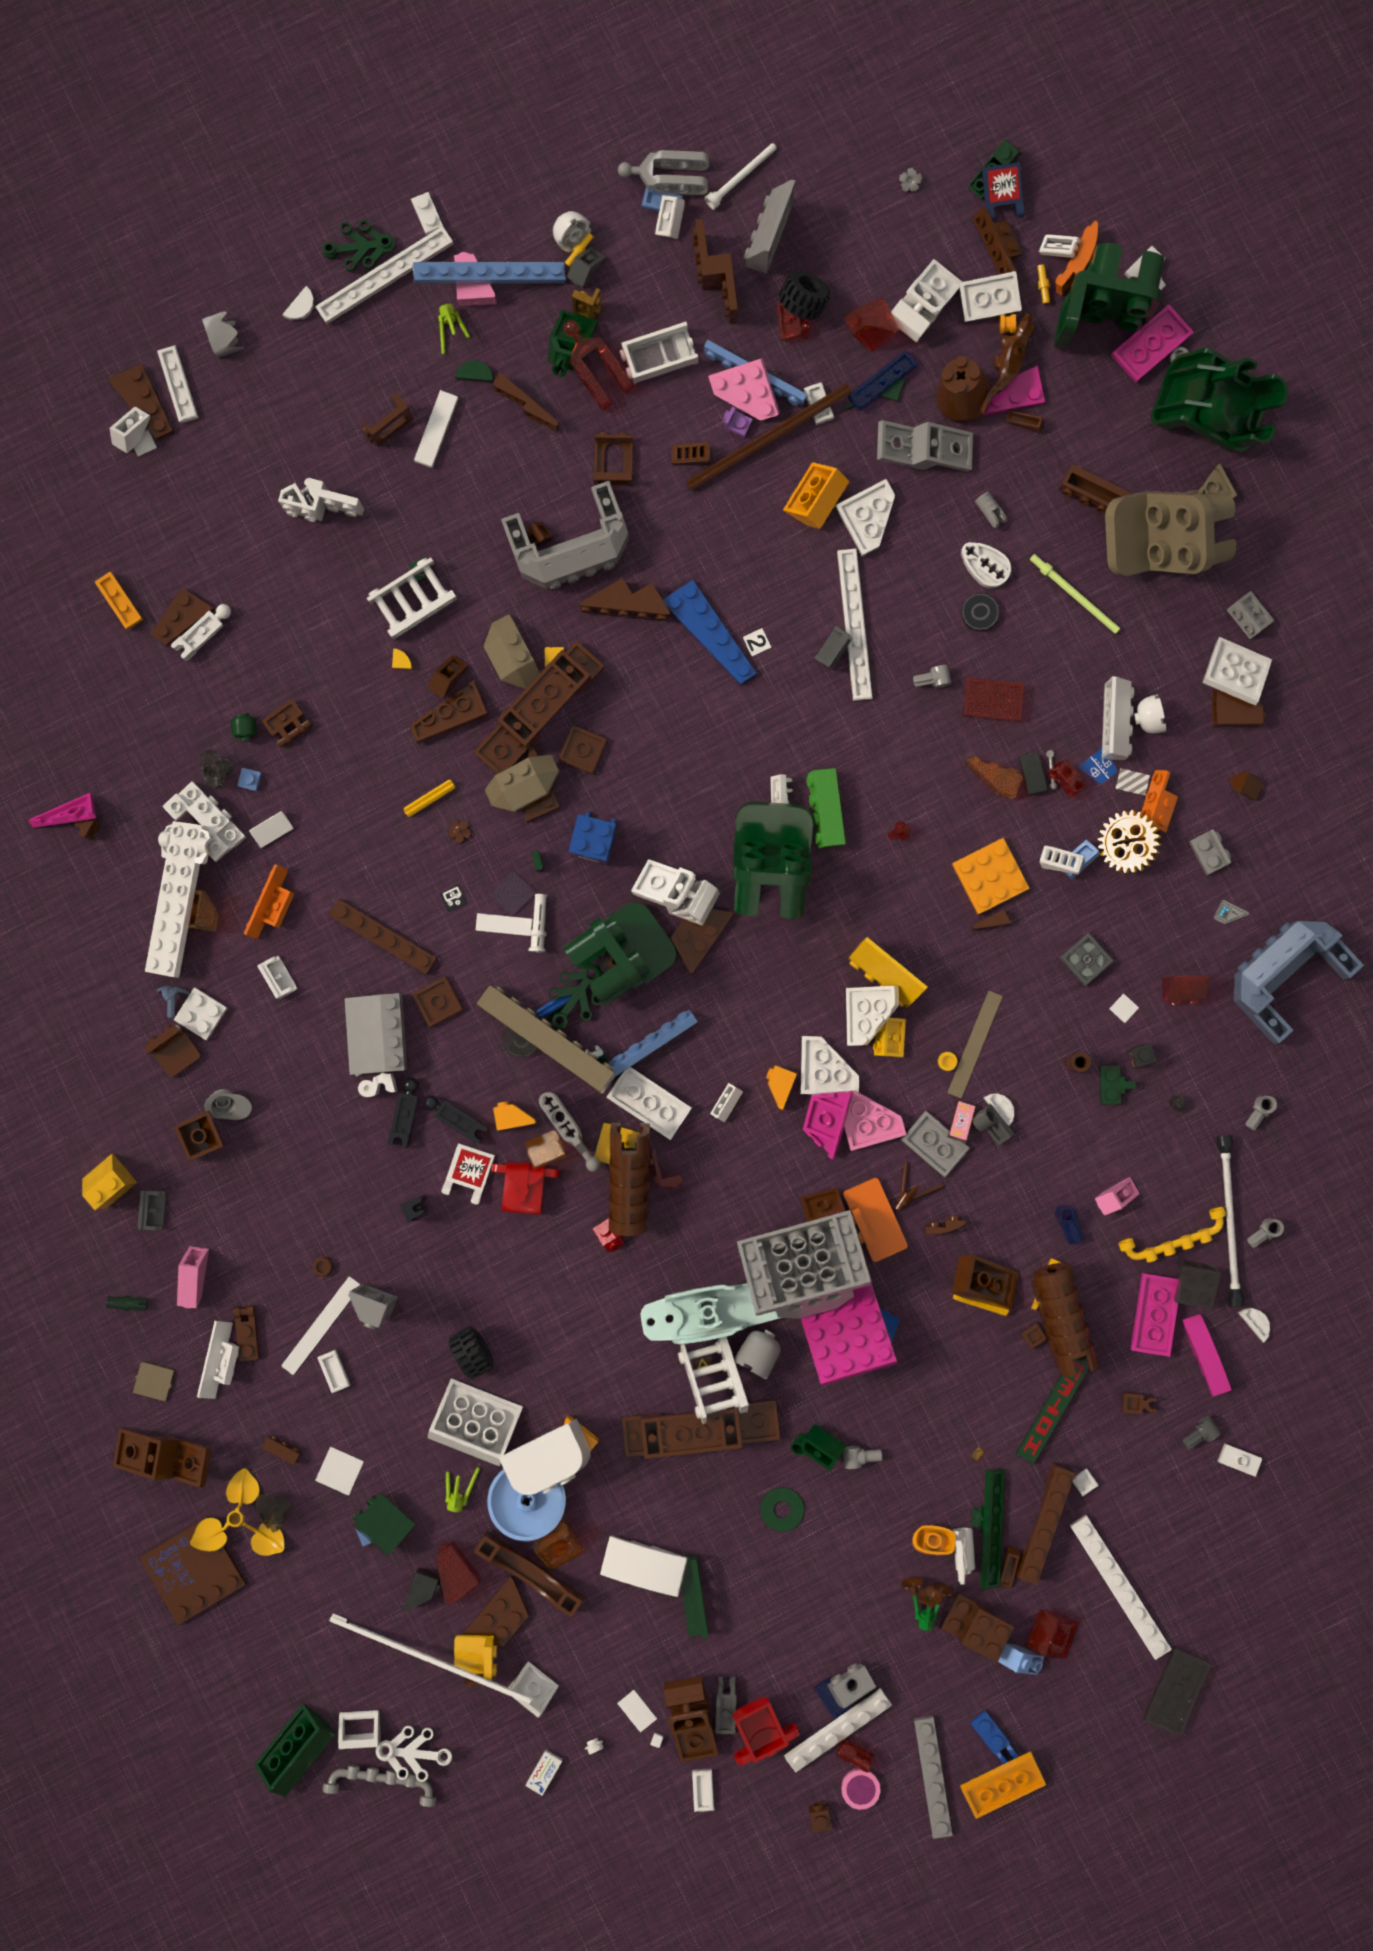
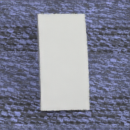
[600,1535,688,1597]

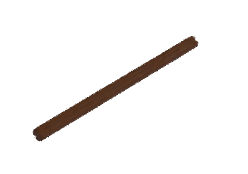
[686,384,851,490]

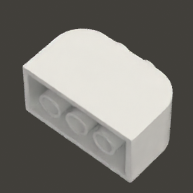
[499,1419,590,1495]

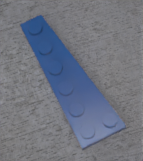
[663,580,756,685]

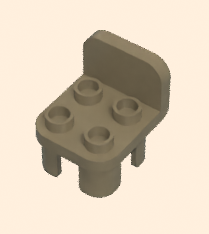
[1105,490,1236,576]

